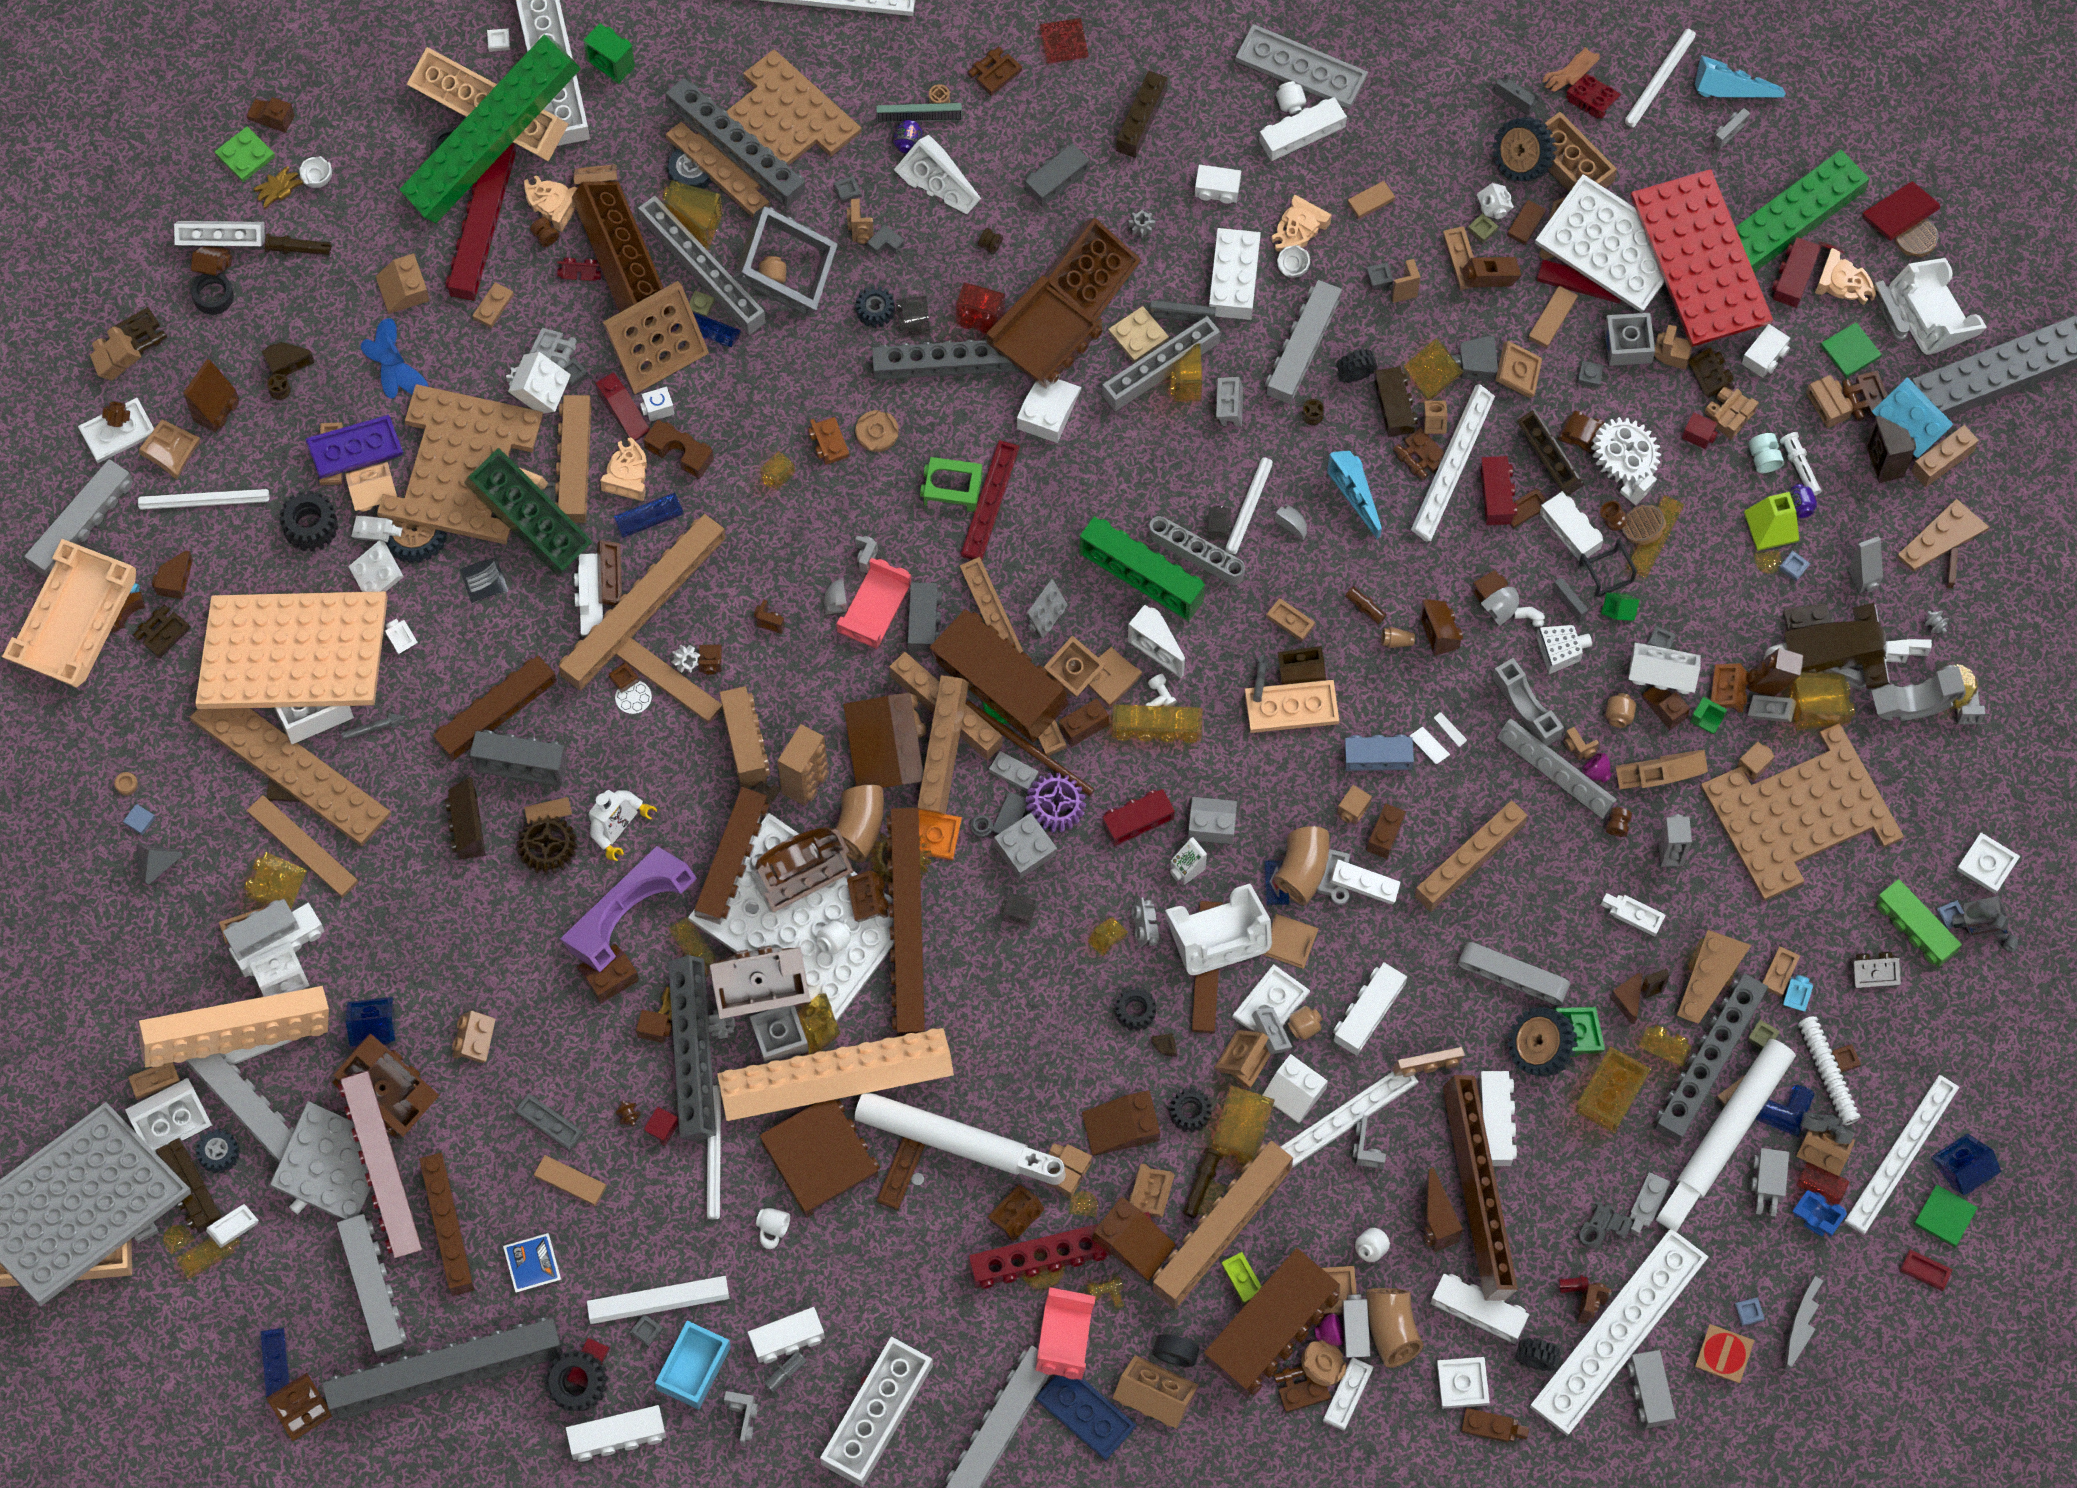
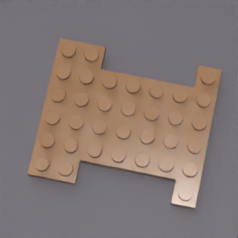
[666,49,862,218]
[377,384,543,545]
[1700,723,1904,901]

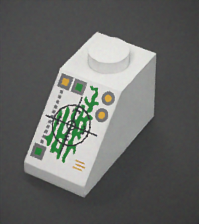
[1170,837,1207,885]

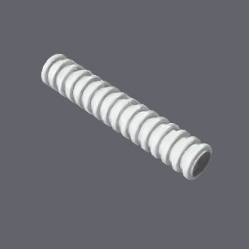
[1798,1016,1861,1125]

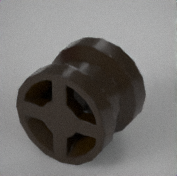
[978,227,1003,254]
[267,374,291,400]
[1302,399,1324,425]

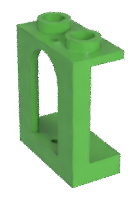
[920,457,983,512]

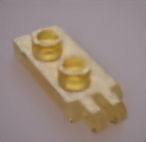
[669,917,716,976]
[176,1237,241,1280]

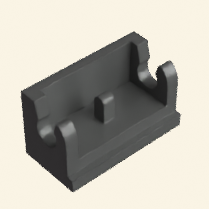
[1494,73,1541,117]

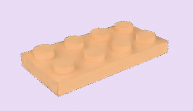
[1245,680,1339,733]

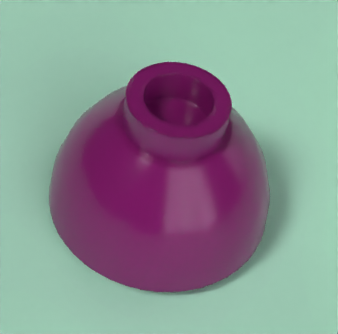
[1582,753,1612,783]
[1315,1313,1344,1346]

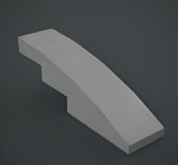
[1784,1276,1823,1372]

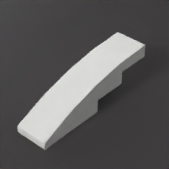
[1852,639,1931,668]

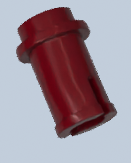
[1559,1275,1589,1294]

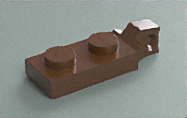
[1461,1408,1529,1443]

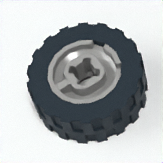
[667,148,712,191]

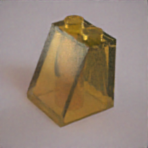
[663,180,723,250]
[1788,672,1855,730]
[1212,1085,1275,1164]

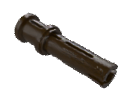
[265,233,332,256]
[1182,1148,1224,1219]

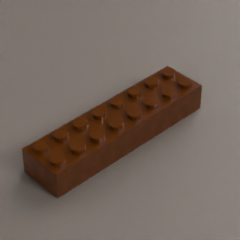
[572,181,677,338]

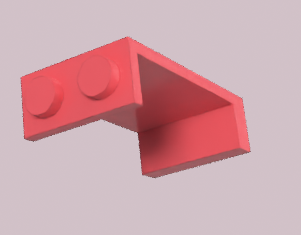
[837,558,911,649]
[1035,1287,1095,1380]

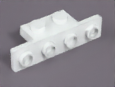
[574,553,603,636]

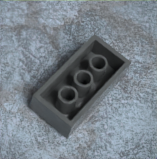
[470,730,568,787]

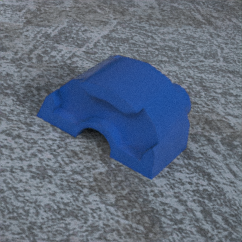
[1793,1190,1847,1237]

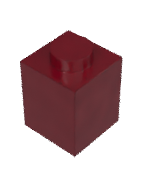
[1682,413,1718,450]

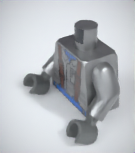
[1952,896,2018,952]

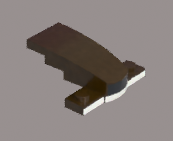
[1785,603,1890,689]

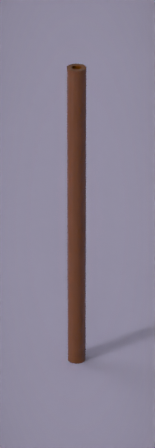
[965,700,1095,796]

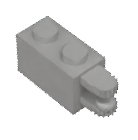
[1751,1148,1789,1216]

